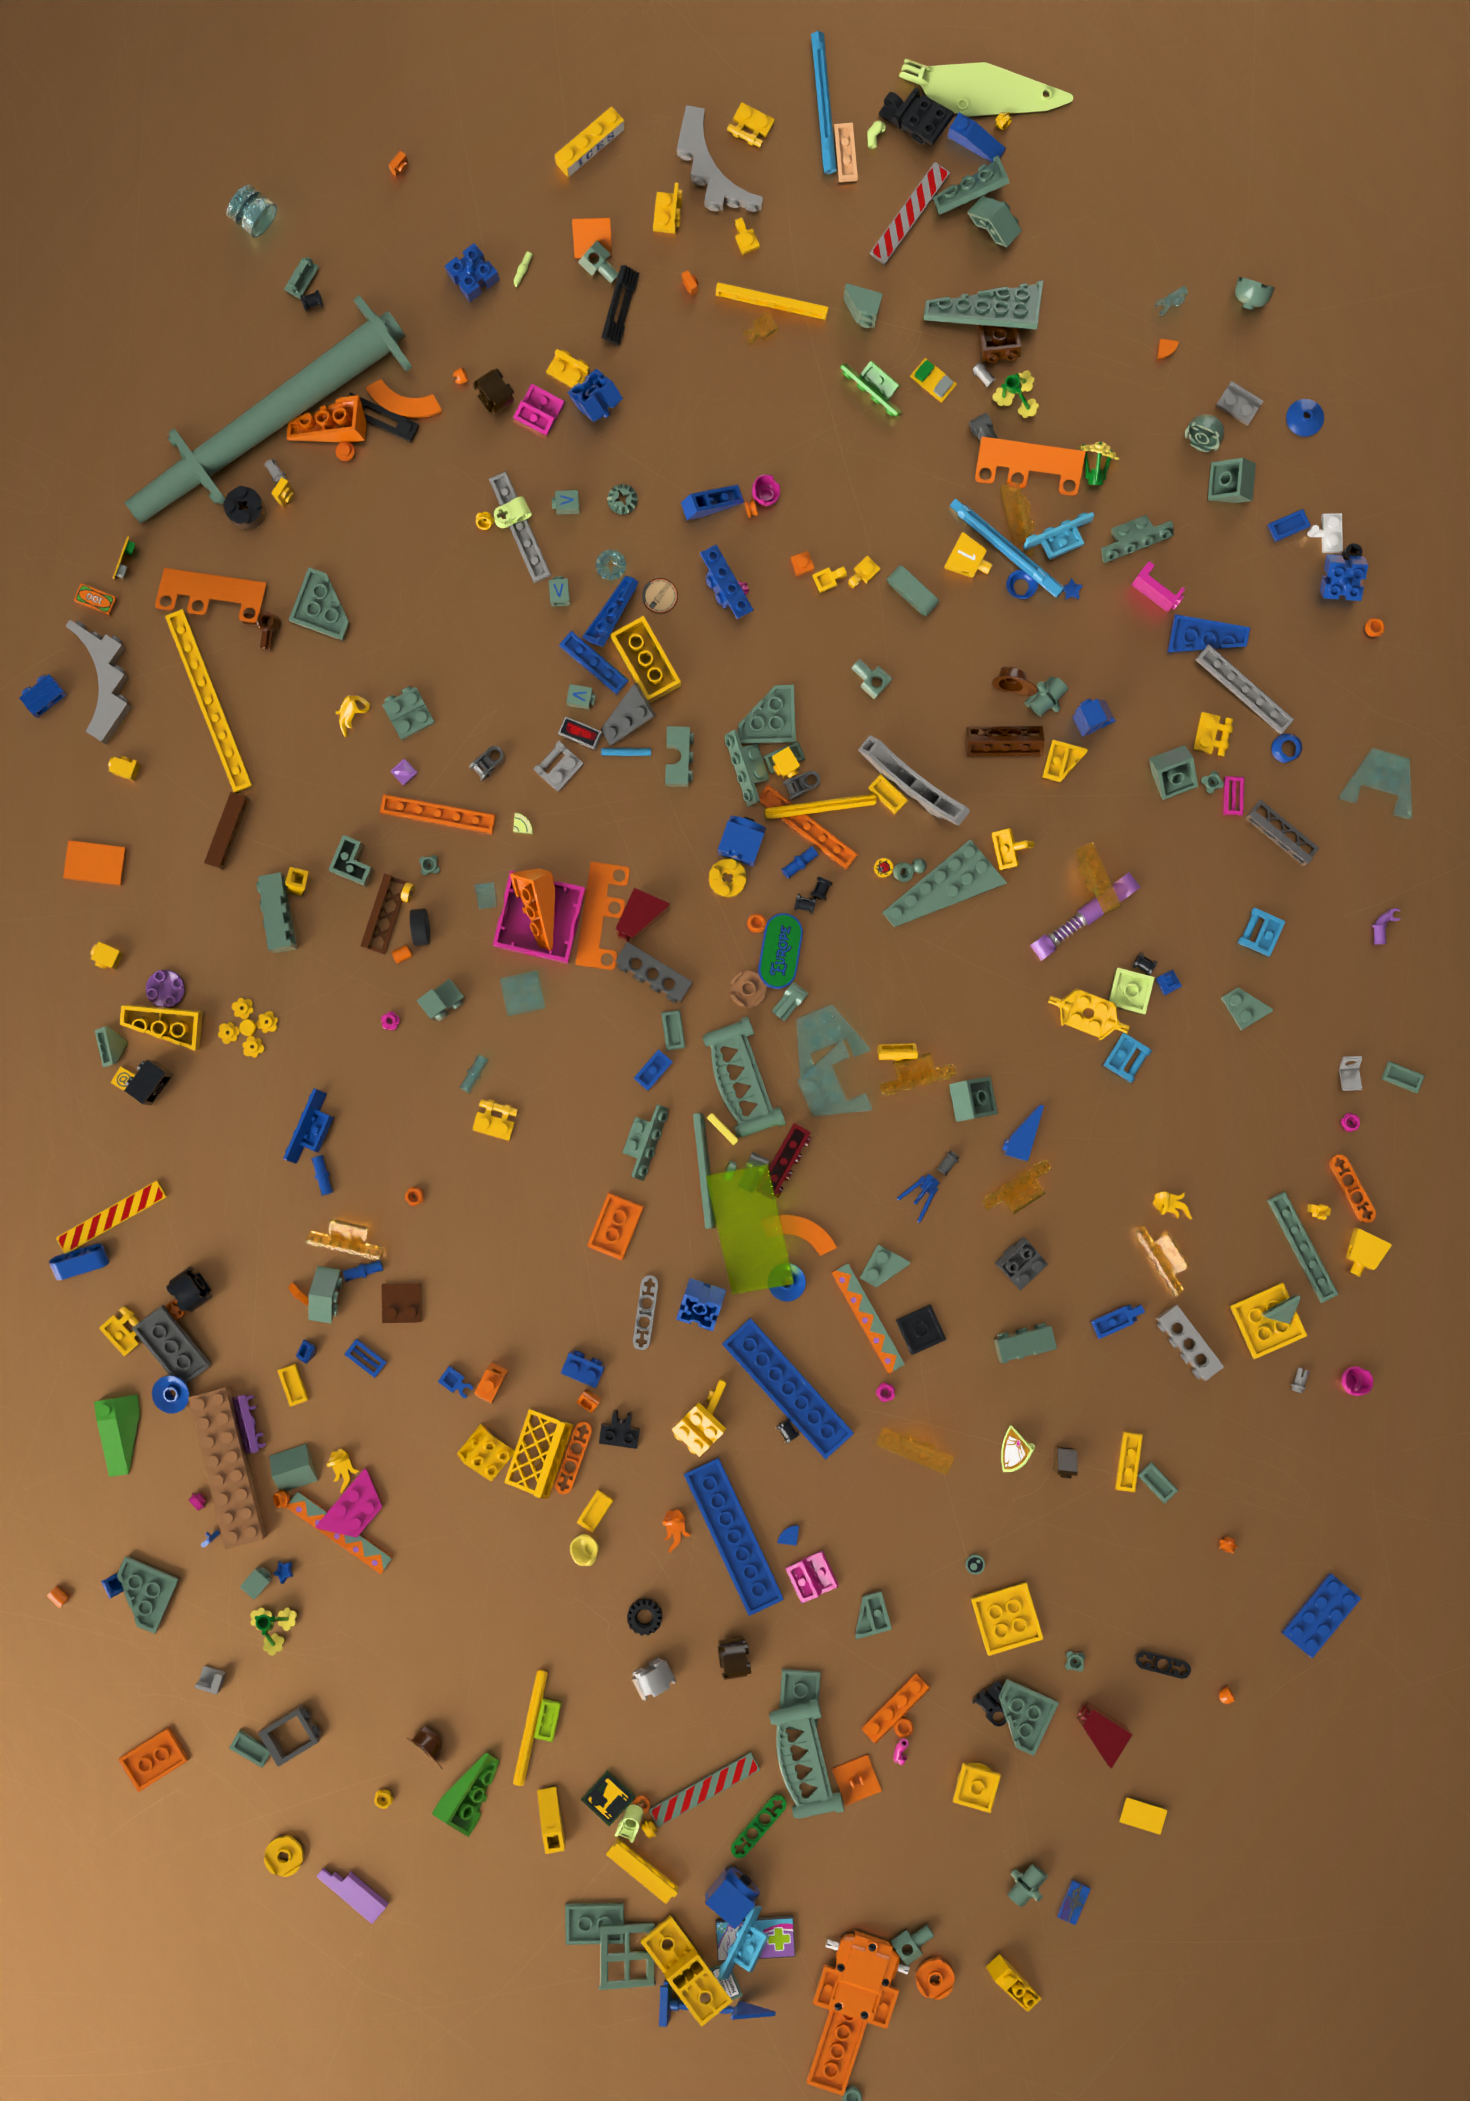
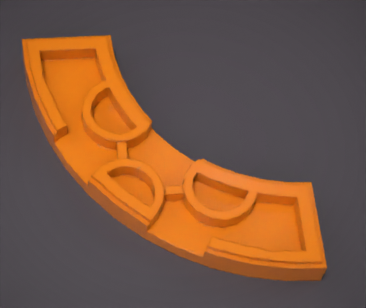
[365,379,442,419]
[761,1215,837,1256]

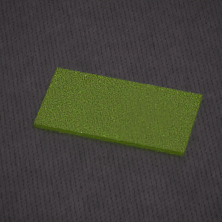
[706,1164,794,1295]

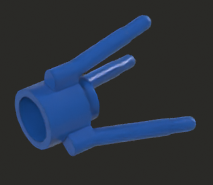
[897,1174,940,1223]

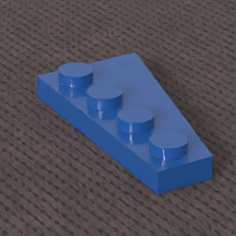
[582,576,639,647]
[1167,614,1250,653]

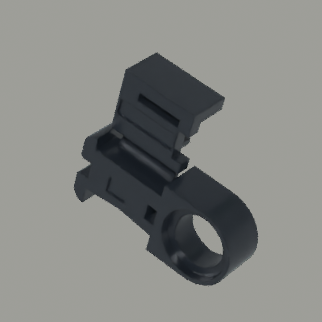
[972,1678,1007,1727]

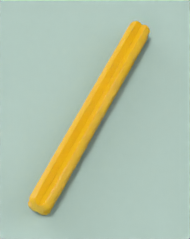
[764,794,877,819]
[513,1670,548,1786]

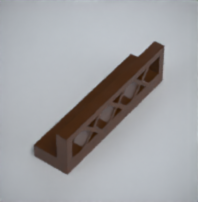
[966,726,1045,756]
[204,792,250,870]
[361,873,409,955]

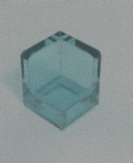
[474,882,498,909]

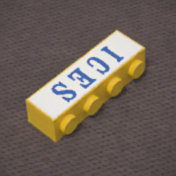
[555,106,625,178]

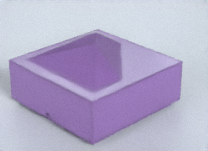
[390,759,418,786]

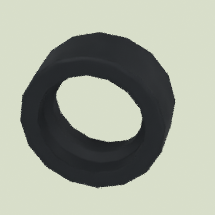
[409,908,430,946]

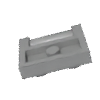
[533,741,584,792]

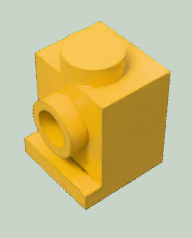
[108,756,141,782]
[284,867,309,896]

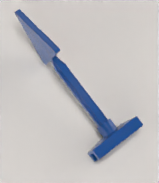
[659,1980,776,2027]

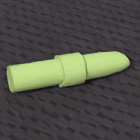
[513,251,533,287]

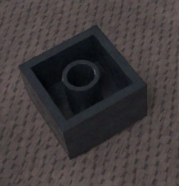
[124,1059,174,1105]

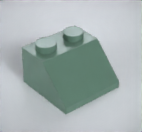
[843,283,883,328]
[1208,458,1256,503]
[1149,745,1198,800]
[949,1076,998,1122]

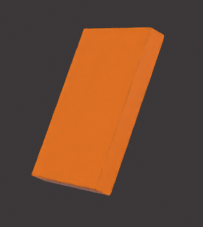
[63,840,127,886]
[587,1192,644,1260]
[118,1727,189,1792]

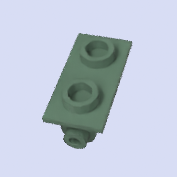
[284,257,319,299]

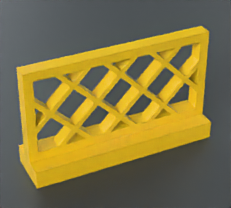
[504,1409,573,1499]

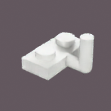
[1307,513,1343,553]

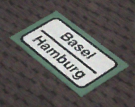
[710,1964,743,2000]

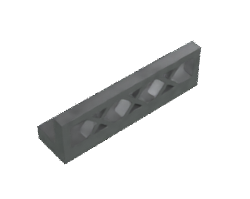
[1245,800,1319,866]

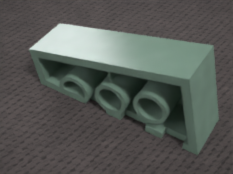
[256,872,297,953]

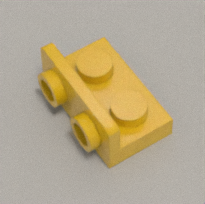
[546,349,590,388]

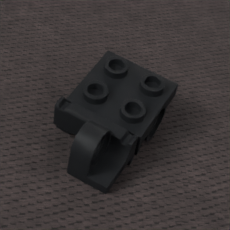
[879,88,954,146]

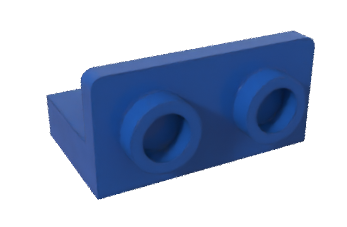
[561,1350,605,1388]

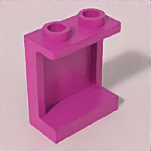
[1132,561,1185,612]

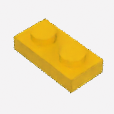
[272,477,294,507]

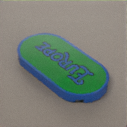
[758,913,803,989]

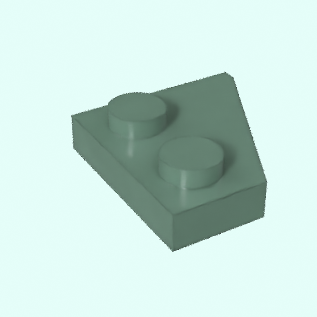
[859,1244,910,1287]

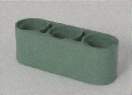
[886,565,940,616]

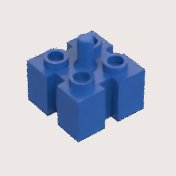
[445,243,500,302]
[567,368,623,422]
[1320,554,1369,601]
[676,1278,726,1331]

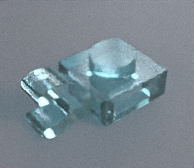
[1154,286,1188,316]

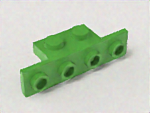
[840,361,903,417]

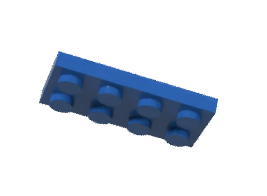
[1281,1572,1361,1658]

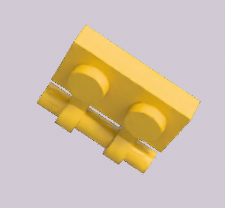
[727,102,775,148]
[1192,712,1233,757]
[472,1099,518,1141]
[99,1306,140,1357]

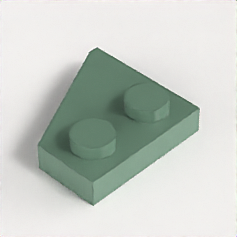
[1221,988,1273,1030]
[855,1591,892,1640]

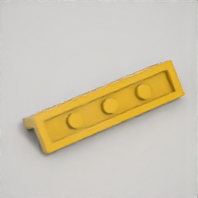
[606,1837,678,1904]

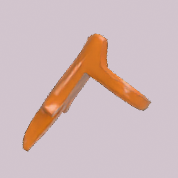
[662,1509,691,1554]

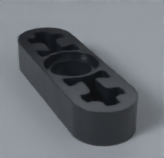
[1134,1650,1191,1679]

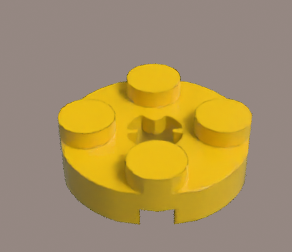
[709,859,747,897]
[264,1835,304,1877]

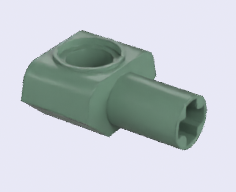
[578,241,619,283]
[851,659,893,699]
[891,1925,934,1966]

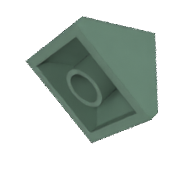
[269,1444,318,1491]

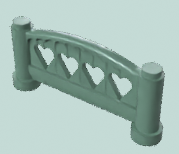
[702,1016,786,1137]
[769,1698,844,1819]

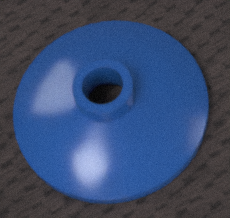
[1286,399,1324,437]
[768,1263,806,1302]
[152,1375,190,1414]

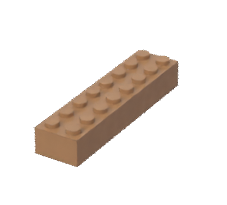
[188,1386,267,1549]

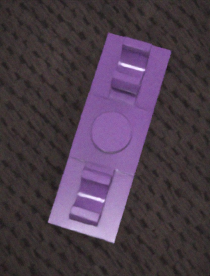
[232,1395,266,1454]

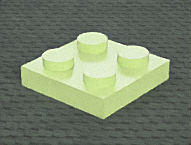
[1108,968,1155,1015]

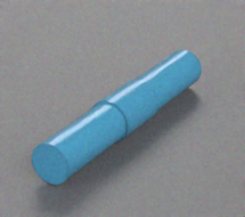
[601,748,651,756]

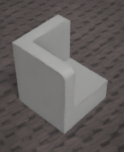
[195,1666,226,1695]

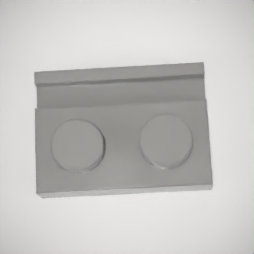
[1216,381,1263,426]

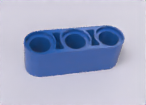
[49,1244,109,1280]

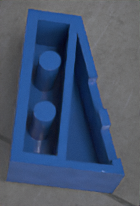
[1072,698,1116,737]

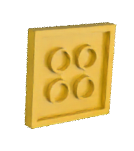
[1230,1283,1307,1359]
[970,1582,1043,1656]

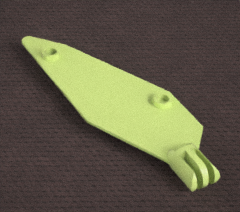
[899,58,1073,117]

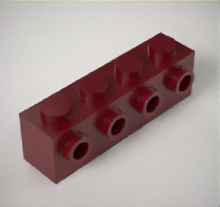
[756,1123,812,1200]

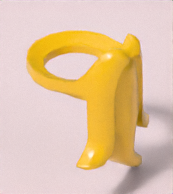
[336,695,370,737]
[1153,1191,1192,1219]
[326,1449,359,1493]

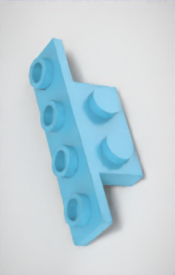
[1023,512,1095,560]
[718,1906,769,1980]

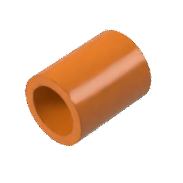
[391,944,413,964]
[47,1586,69,1608]

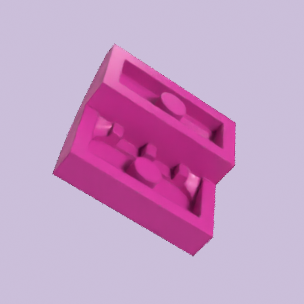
[513,383,566,436]
[785,1550,839,1603]

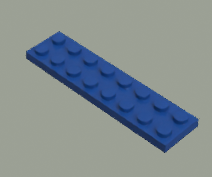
[722,1318,854,1460]
[683,1457,784,1616]

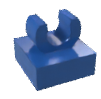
[1155,970,1182,995]

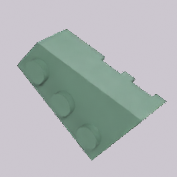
[993,1323,1057,1364]

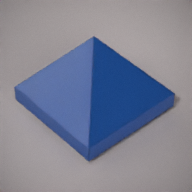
[296,1339,316,1364]
[101,1573,124,1599]

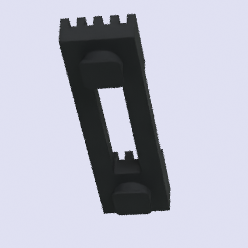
[601,265,640,345]
[348,392,419,443]

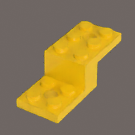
[640,1915,733,2027]

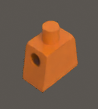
[474,1362,508,1404]

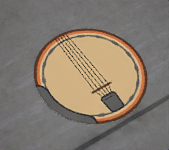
[642,578,678,614]

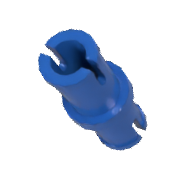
[781,846,819,879]
[311,1155,333,1196]
[342,1259,383,1282]

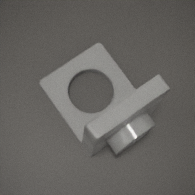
[1339,1056,1362,1091]

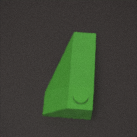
[94,1394,140,1477]
[432,1753,499,1837]

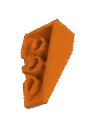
[287,395,367,443]
[510,868,555,950]

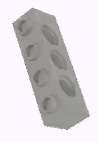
[1156,1304,1224,1381]

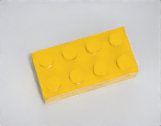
[610,616,681,704]

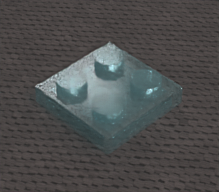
[500,971,546,1016]

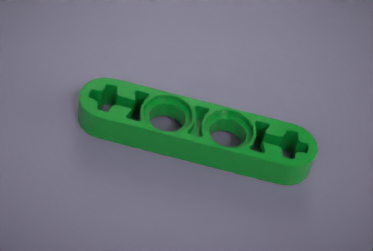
[731,1794,786,1858]

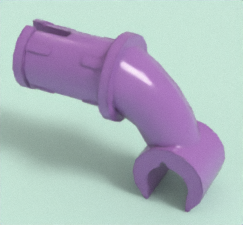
[1372,908,1401,944]

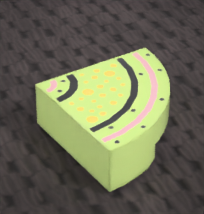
[513,813,533,834]

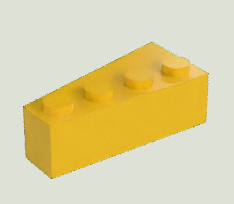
[120,1004,203,1051]

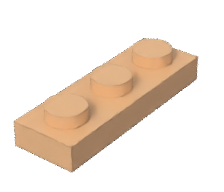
[834,123,858,182]

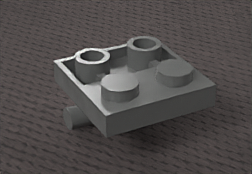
[995,1237,1048,1291]

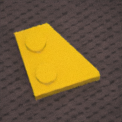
[1042,740,1088,782]

